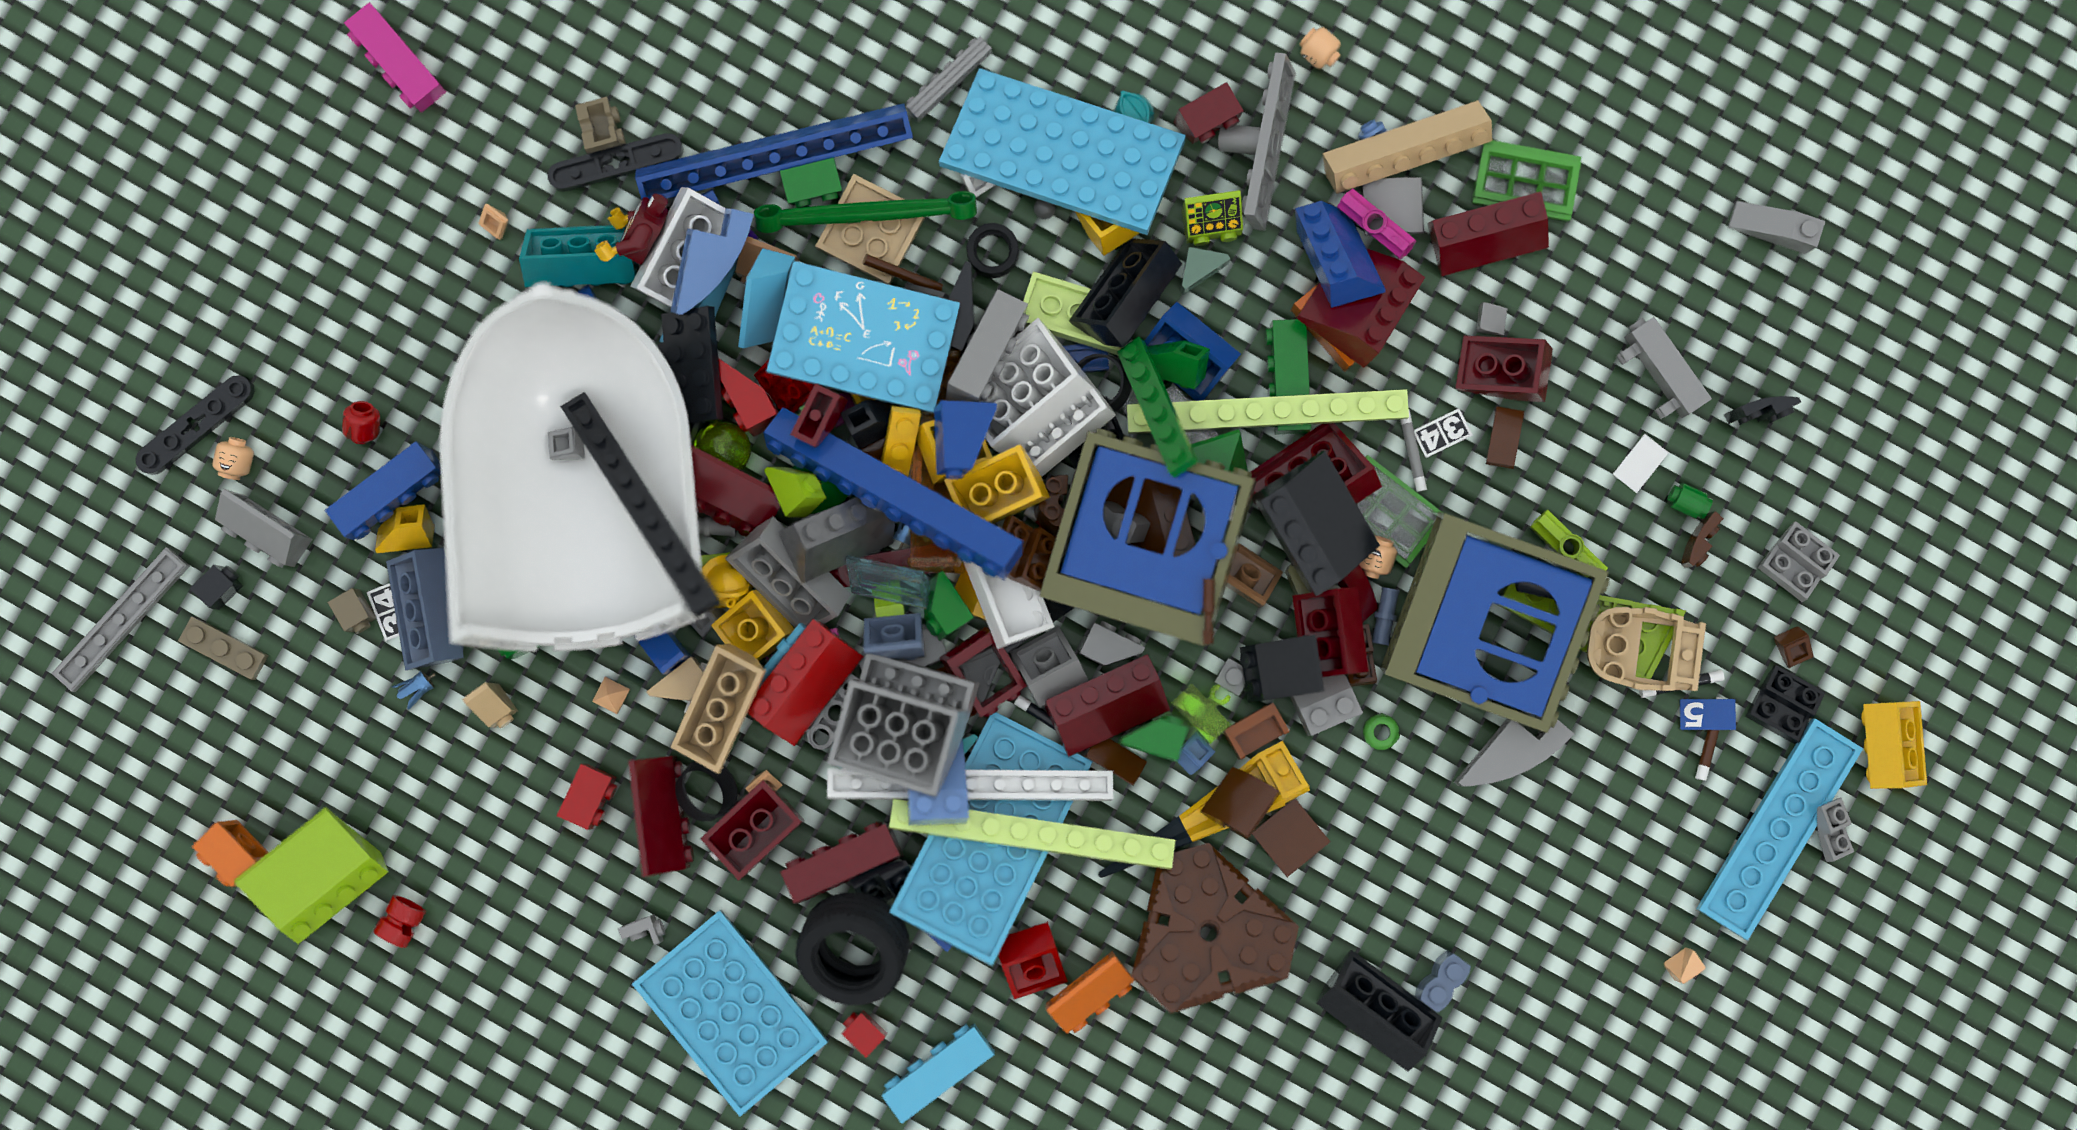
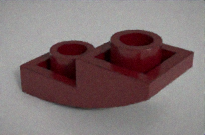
[1338,565,1378,623]

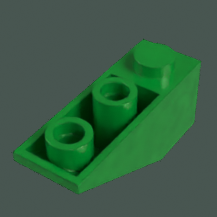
[1147,340,1210,389]

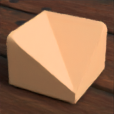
[1664,948,1706,984]

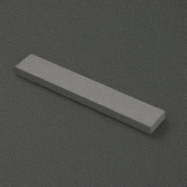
[51,547,190,692]

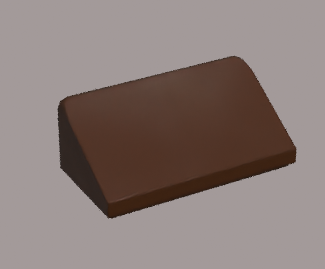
[1085,739,1147,786]

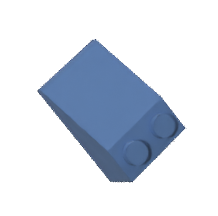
[907,739,969,826]

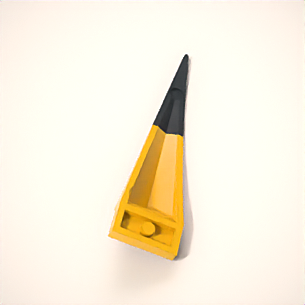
[1098,741,1310,878]

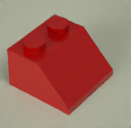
[998,922,1068,999]

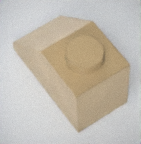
[646,657,705,701]
[462,682,518,729]

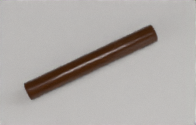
[863,254,943,291]

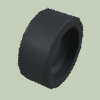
[966,223,1019,279]

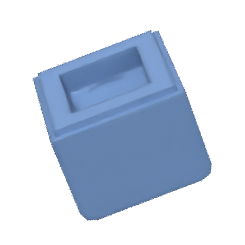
[1177,732,1215,775]

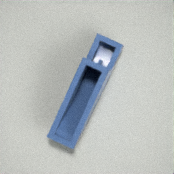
[670,208,754,315]

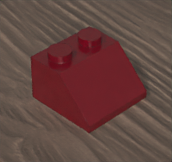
[1173,82,1244,144]

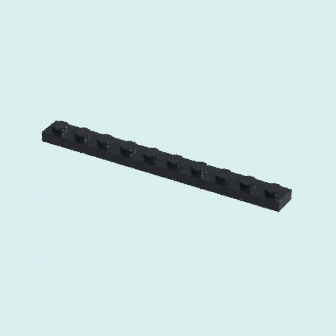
[560,392,721,619]

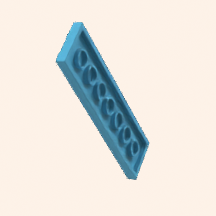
[1696,718,1863,940]

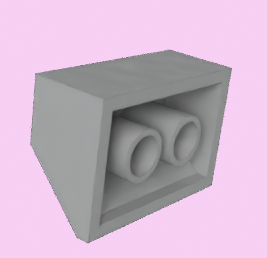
[215,489,313,568]

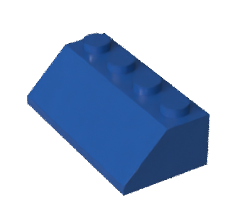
[1295,201,1385,308]
[325,441,441,540]

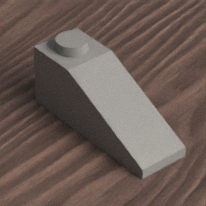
[1727,201,1826,254]

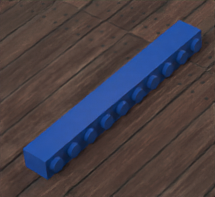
[635,103,913,199]
[764,407,1023,580]

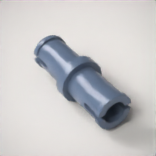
[1372,587,1400,646]

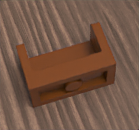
[1222,702,1290,760]

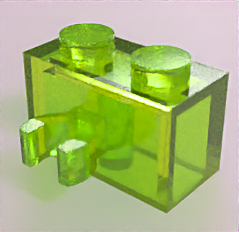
[1170,683,1231,744]

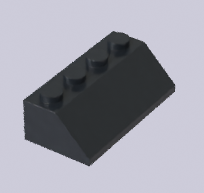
[1069,238,1182,348]
[1316,950,1443,1072]

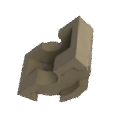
[575,97,626,154]

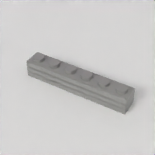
[905,36,992,122]

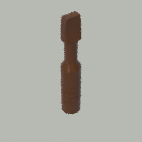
[1203,579,1215,644]

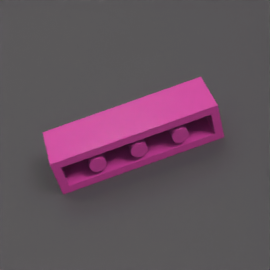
[344,2,446,113]

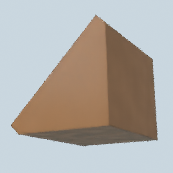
[1213,543,1283,608]

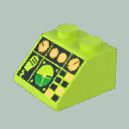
[1182,190,1243,246]

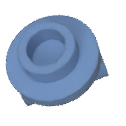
[1358,120,1387,140]

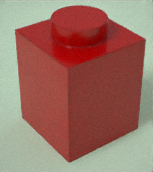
[841,1010,887,1058]

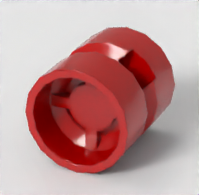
[373,895,426,948]

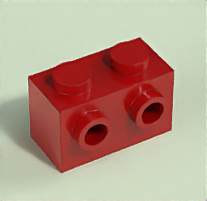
[557,764,617,830]

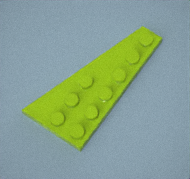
[1497,583,1686,679]

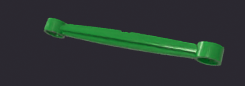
[754,191,977,233]

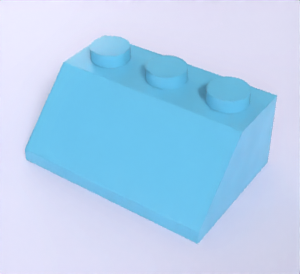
[738,248,795,348]

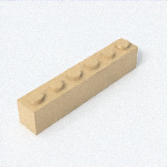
[1323,101,1492,194]

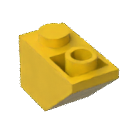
[375,504,435,553]

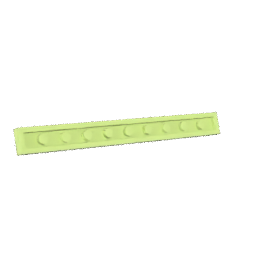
[1126,390,1409,434]
[889,799,1175,869]

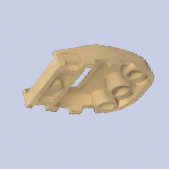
[1587,607,1706,691]

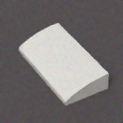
[963,526,1054,649]

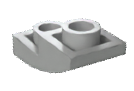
[1817,798,1854,862]

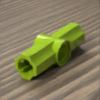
[1529,510,1608,578]

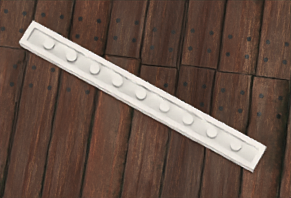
[827,769,1113,801]

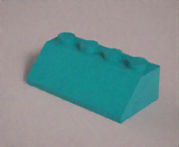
[519,225,639,287]

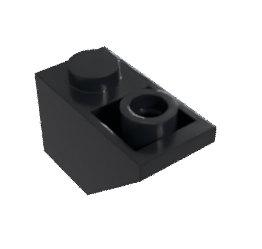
[840,400,900,450]

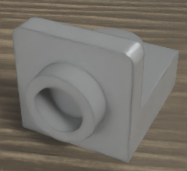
[618,914,665,945]

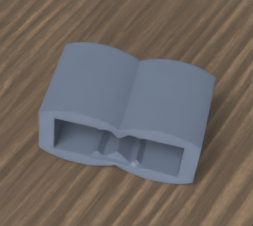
[1415,951,1470,1012]

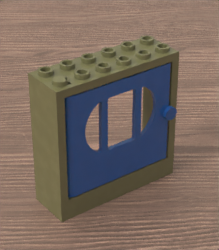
[1039,428,1257,646]
[1380,511,1610,733]

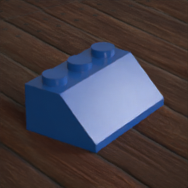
[1145,302,1241,401]

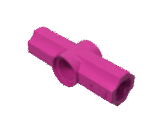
[1337,188,1417,260]

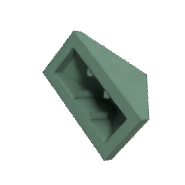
[1180,247,1231,295]

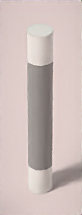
[1400,410,1427,492]

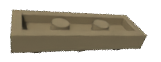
[178,616,269,680]

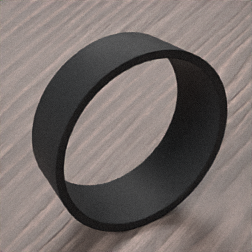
[1077,354,1132,412]
[675,761,738,821]

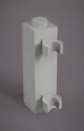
[1616,317,1712,419]

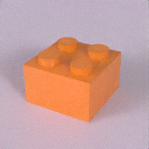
[192,820,269,887]

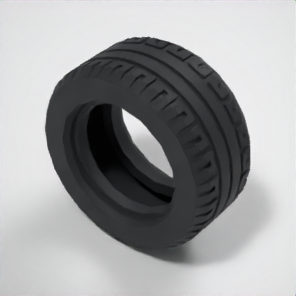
[795,893,910,1005]

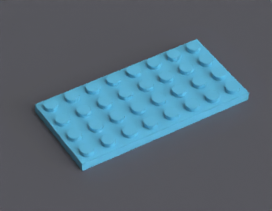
[939,68,1186,235]
[889,712,1093,966]

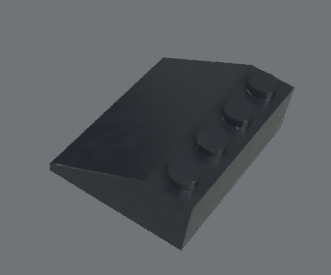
[1252,450,1380,596]

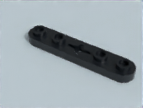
[547,133,683,192]
[136,375,255,475]

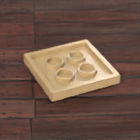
[815,174,925,285]

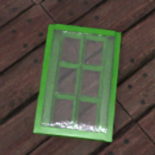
[1472,140,1581,222]
[1357,455,1442,568]

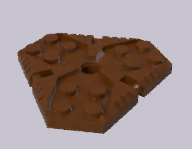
[1131,843,1299,1014]

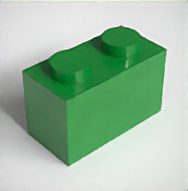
[780,158,843,208]

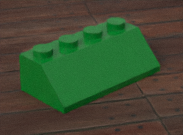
[1117,715,1188,761]

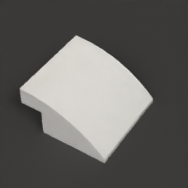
[980,318,1116,477]

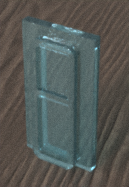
[845,555,930,609]

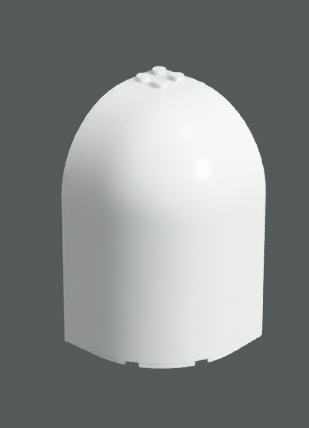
[440,283,706,651]

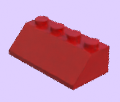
[747,619,864,746]

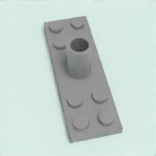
[1218,53,1296,231]

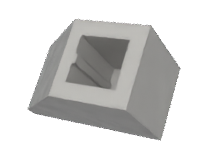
[1079,621,1145,666]

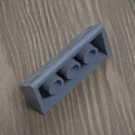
[386,548,464,671]

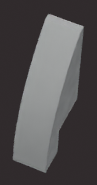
[1454,719,1574,786]

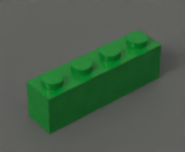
[1265,319,1311,435]

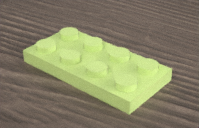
[1023,271,1126,355]

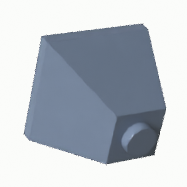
[863,613,925,660]

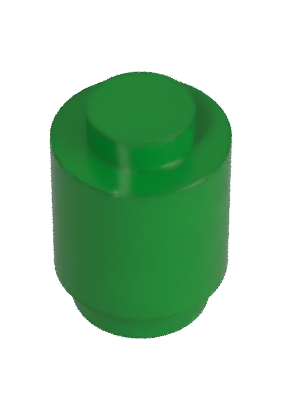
[1667,482,1713,519]

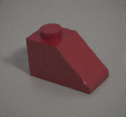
[790,383,848,448]

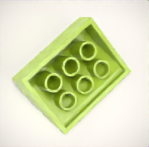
[234,807,388,944]

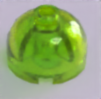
[694,421,751,471]

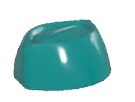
[1114,91,1154,124]

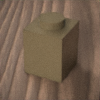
[328,588,377,634]

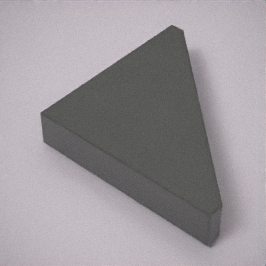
[960,647,1000,703]

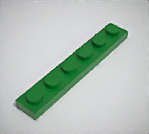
[1117,336,1198,478]

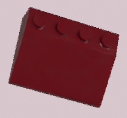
[1297,248,1425,368]
[1251,423,1382,515]
[628,756,694,877]

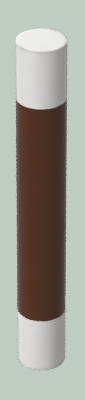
[1695,697,1723,781]

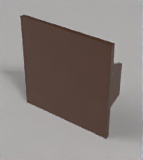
[1252,798,1330,877]

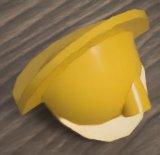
[701,555,753,608]

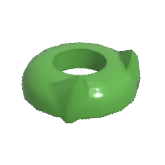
[1363,713,1400,750]

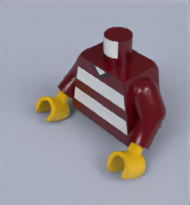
[595,193,668,265]

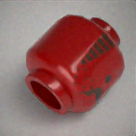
[342,401,380,444]

